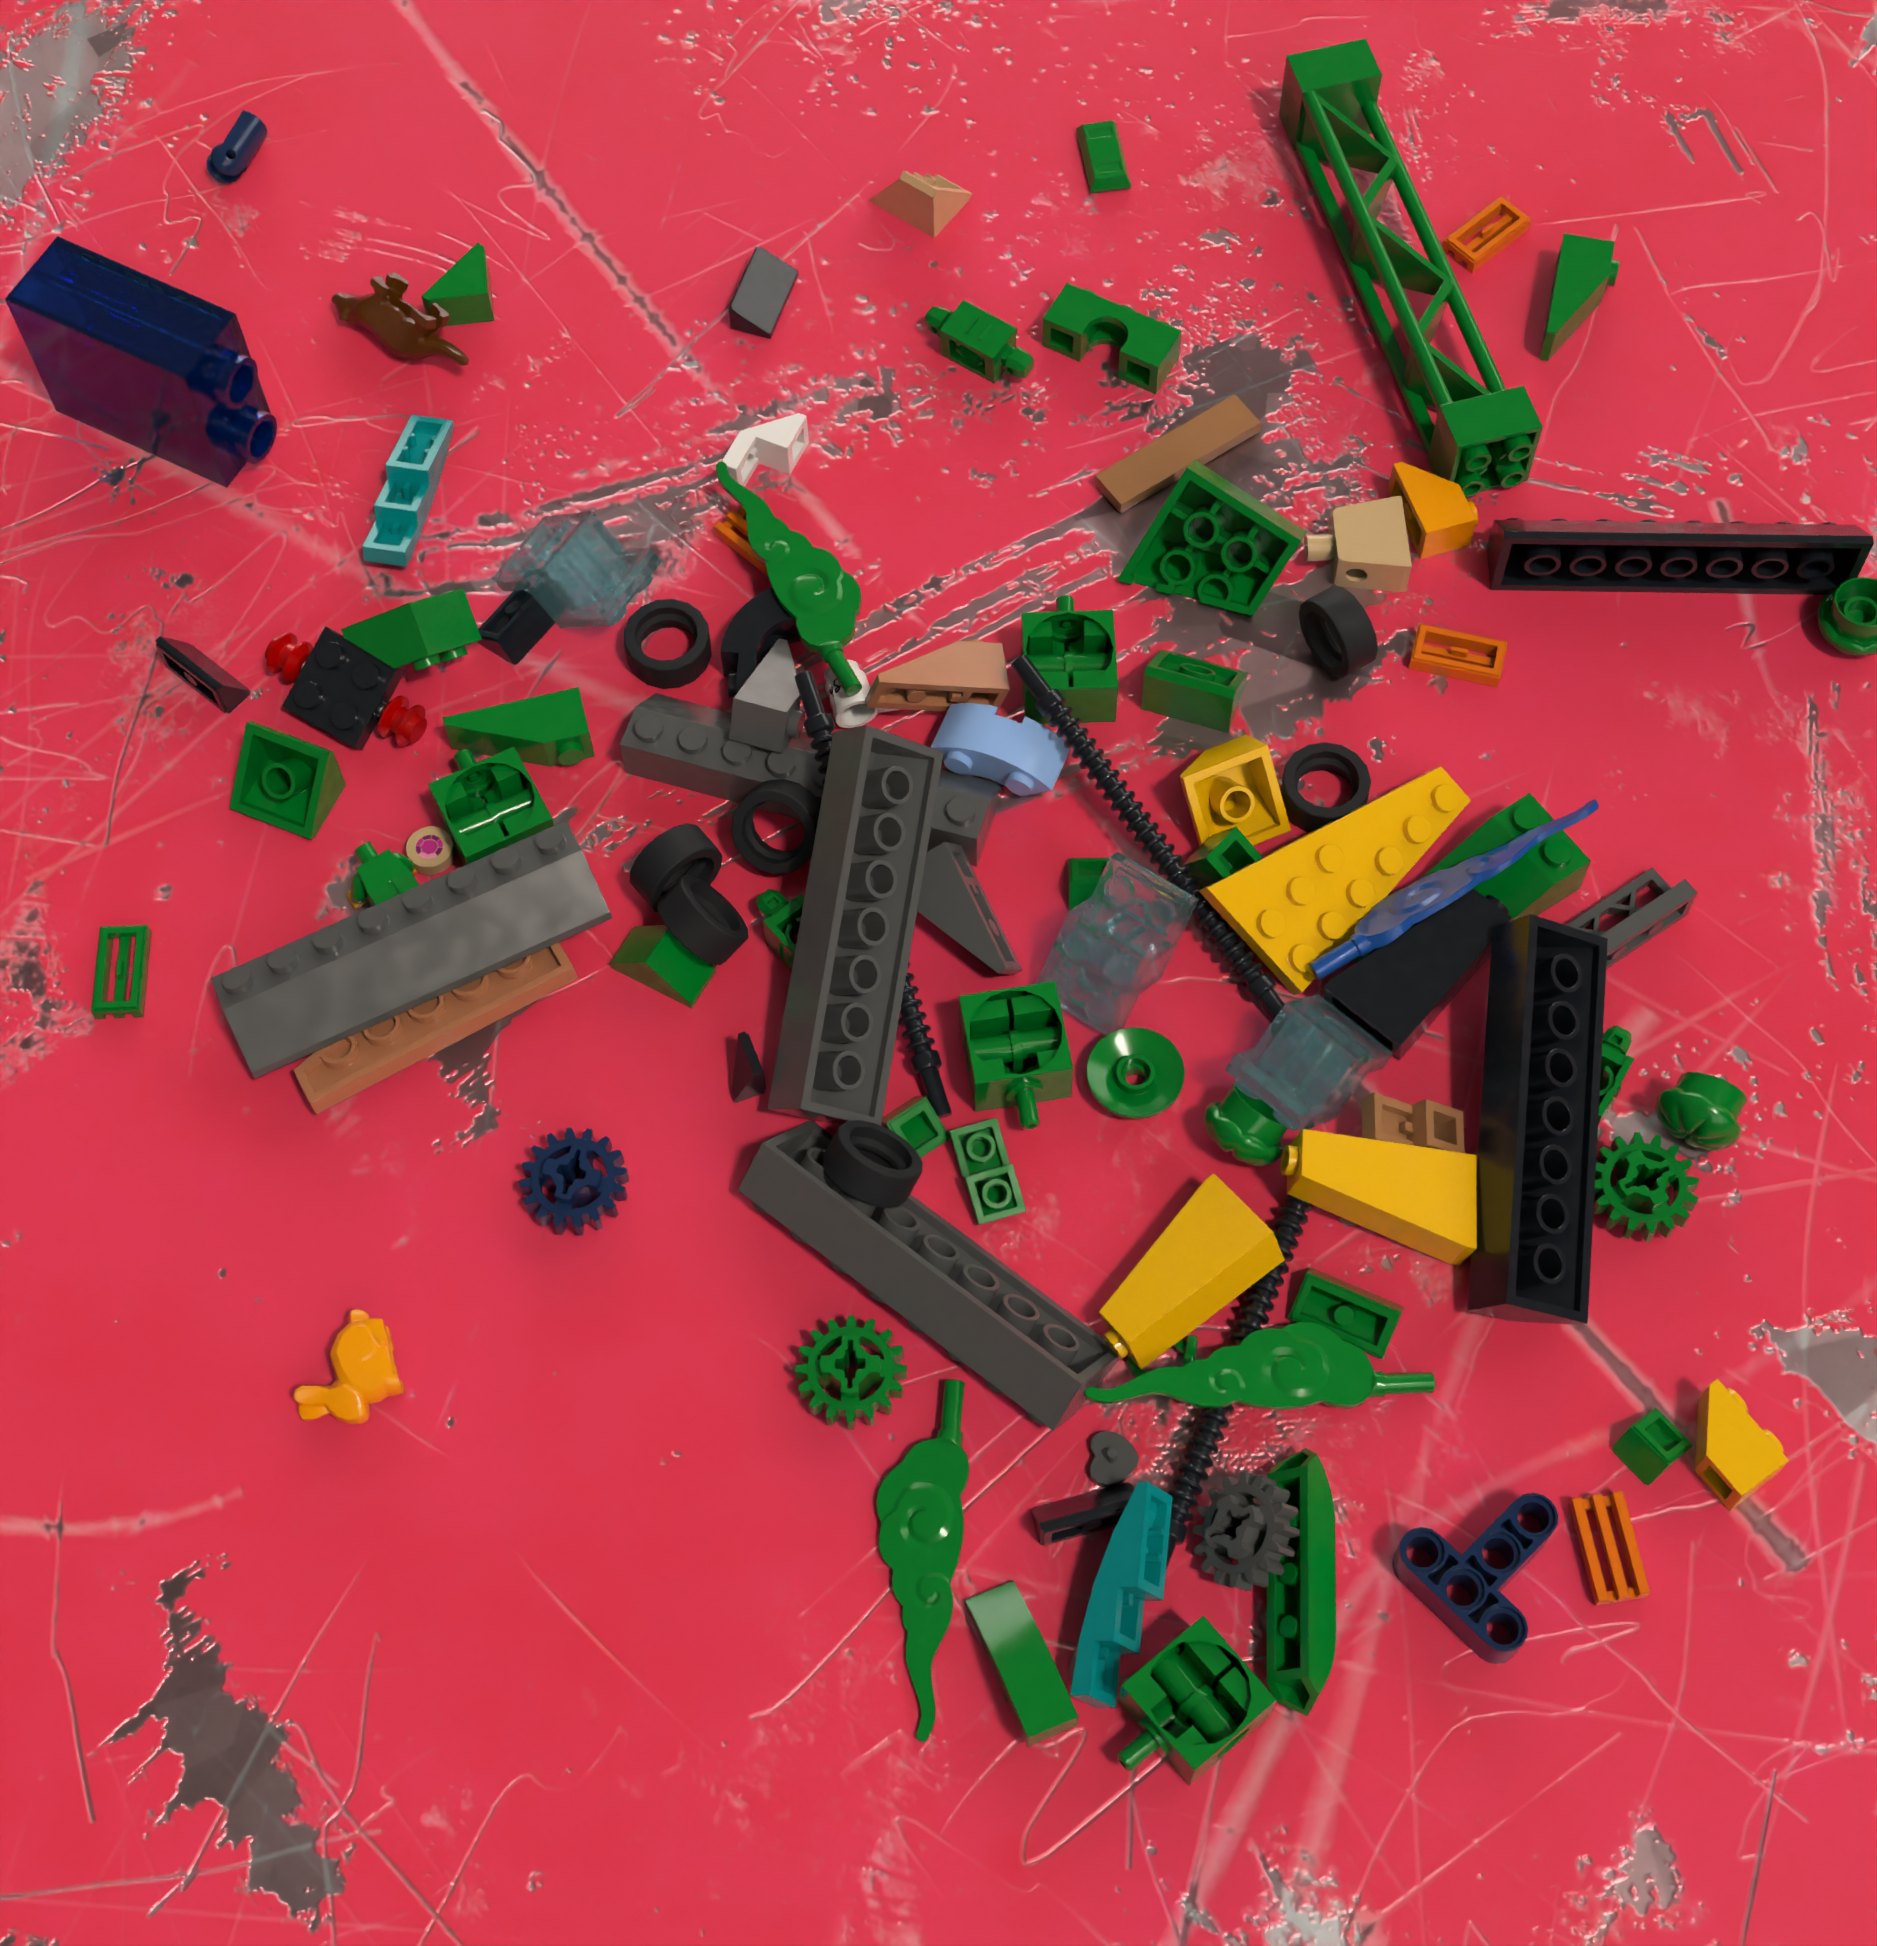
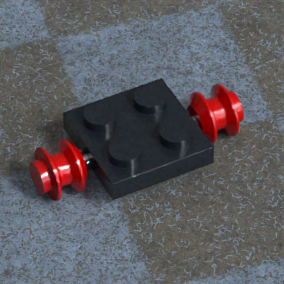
[265,626,427,750]

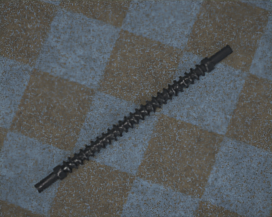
[1011,654,1302,1039]
[794,671,952,1119]
[1166,1194,1313,1570]

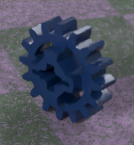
[519,1128,629,1236]

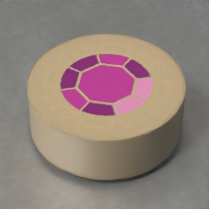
[406,826,455,875]

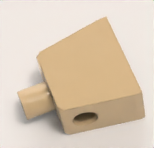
[1304,496,1412,592]

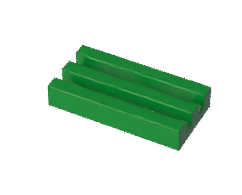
[91,925,152,1019]

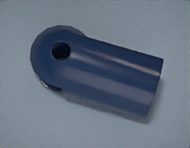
[207,110,268,183]

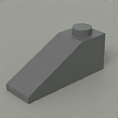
[729,638,805,753]
[917,842,1022,975]

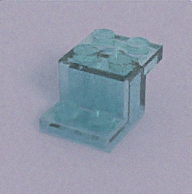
[492,511,662,628]
[1036,852,1199,1035]
[1225,994,1394,1131]

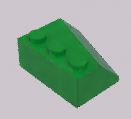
[1117,460,1307,616]

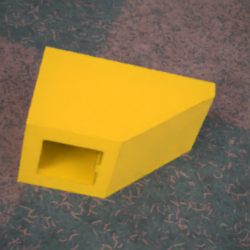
[1694,1379,1789,1511]

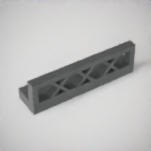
[1566,867,1698,969]

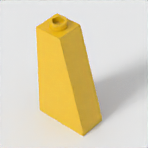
[1281,1129,1477,1265]
[1099,1173,1285,1370]

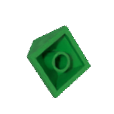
[1141,649,1248,734]
[229,721,346,840]

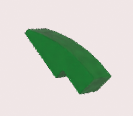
[965,1581,1079,1747]

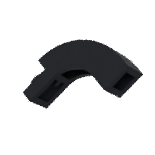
[721,588,801,698]

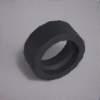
[1299,585,1378,678]
[624,599,712,689]
[1280,742,1371,833]
[731,779,821,874]
[630,823,722,912]
[657,875,749,965]
[822,1120,923,1208]

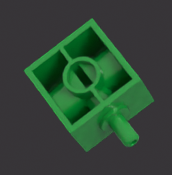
[1021,595,1118,724]
[428,746,554,866]
[959,981,1073,1129]
[1117,1615,1277,1786]

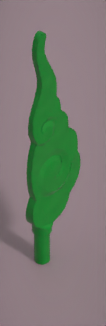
[716,461,862,696]
[1084,1322,1435,1410]
[877,1380,970,1743]

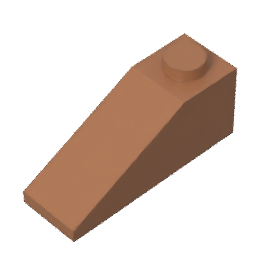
[865,639,1010,712]

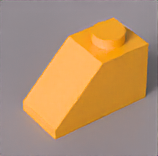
[1388,462,1478,559]

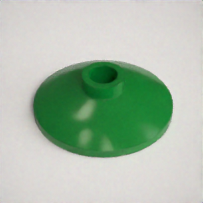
[1087,1027,1185,1119]

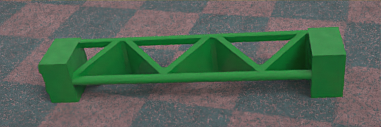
[1279,38,1543,498]

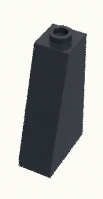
[1324,889,1512,1060]

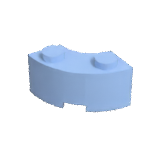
[931,703,1071,797]

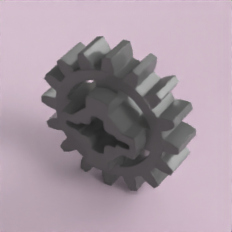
[1193,1471,1300,1591]

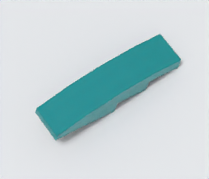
[362,415,454,567]
[1070,1481,1173,1708]

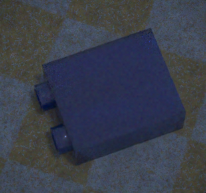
[5,236,277,488]

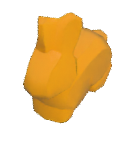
[294,1309,406,1424]

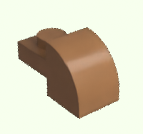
[1361,1092,1465,1153]

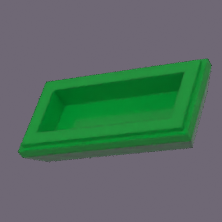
[1076,121,1131,194]

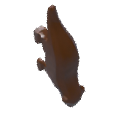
[331,272,469,366]

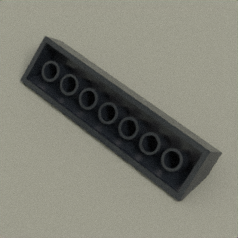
[1487,518,1874,595]
[1468,914,1608,1325]

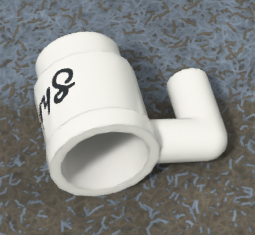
[824,660,900,728]

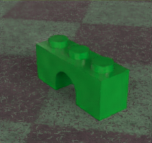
[1042,283,1182,394]

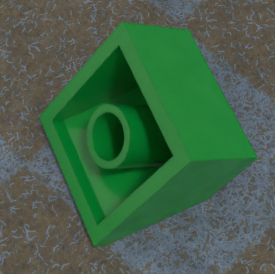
[341,588,482,671]

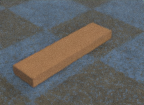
[1095,394,1261,514]

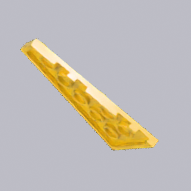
[1199,766,1471,995]

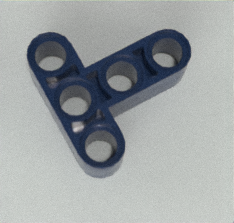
[1392,1493,1558,1664]

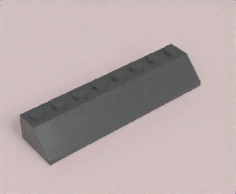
[620,693,1004,867]
[768,725,944,1126]
[211,820,612,1079]
[738,1120,1119,1431]

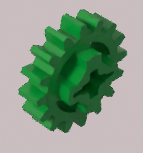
[1593,1132,1699,1242]
[795,1315,907,1429]

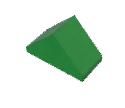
[421,243,494,327]
[610,925,716,1009]

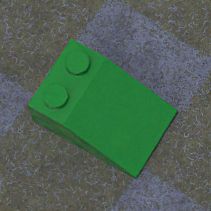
[1419,793,1591,920]

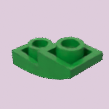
[948,1117,1026,1225]

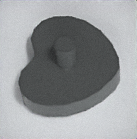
[1090,1431,1139,1487]

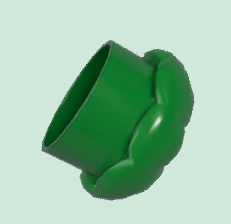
[1817,577,1877,656]
[1655,1072,1747,1151]
[1203,1082,1291,1166]

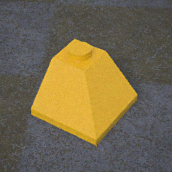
[1179,734,1291,846]

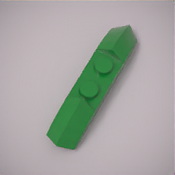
[1267,1448,1336,1716]

